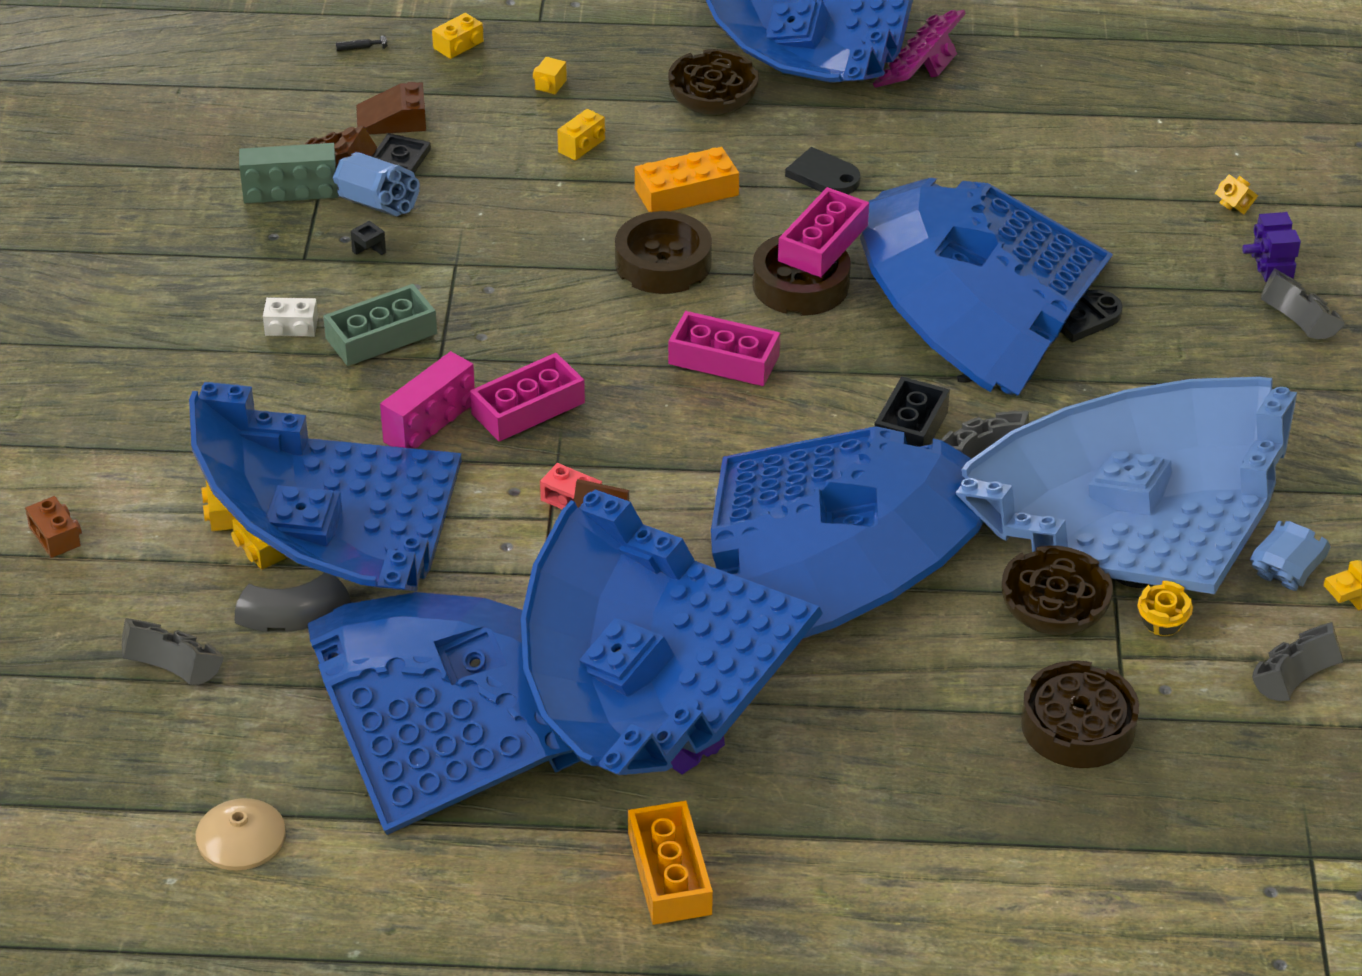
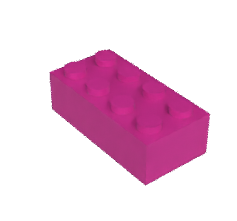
[778,187,869,277]
[668,311,780,386]
[380,351,475,449]
[470,353,585,442]

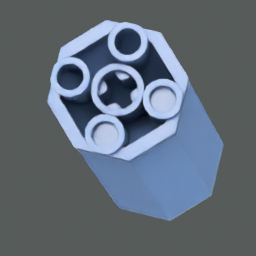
[333,152,420,216]
[1250,521,1331,591]

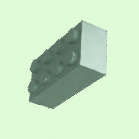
[239,143,338,203]
[323,284,437,366]

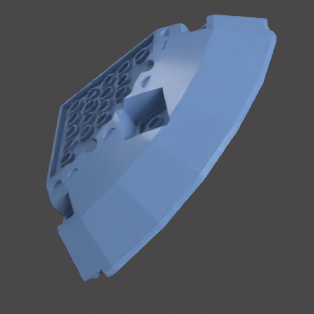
[956,377,1297,594]

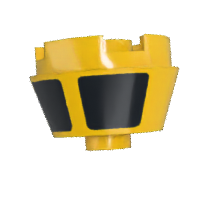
[1137,581,1193,636]

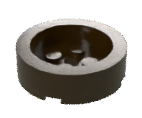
[615,211,712,294]
[752,234,851,316]
[1021,661,1139,768]

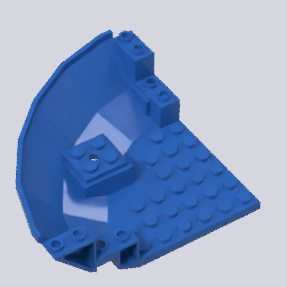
[706,0,913,82]
[860,178,1113,395]
[189,382,462,592]
[711,426,983,638]
[521,489,823,775]
[308,592,581,835]

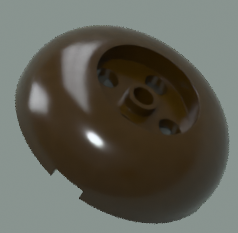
[668,49,759,115]
[1001,546,1113,635]

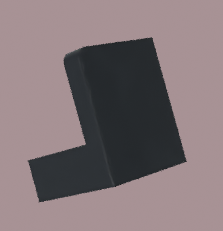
[351,221,386,255]

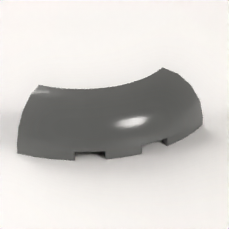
[1261,268,1345,339]
[941,411,1029,458]
[234,572,351,632]
[122,618,224,685]
[1252,622,1343,701]

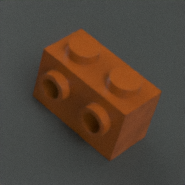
[25,496,82,558]

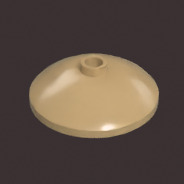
[196,798,286,870]

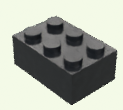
[874,376,950,447]

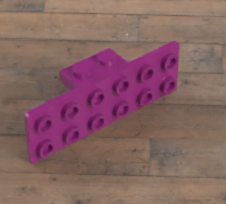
[873,10,966,88]

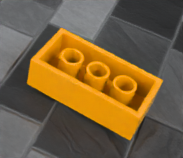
[635,147,739,212]
[628,801,713,925]

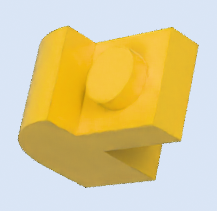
[1324,560,1362,610]

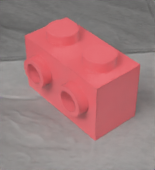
[540,463,602,509]

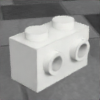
[263,298,318,337]

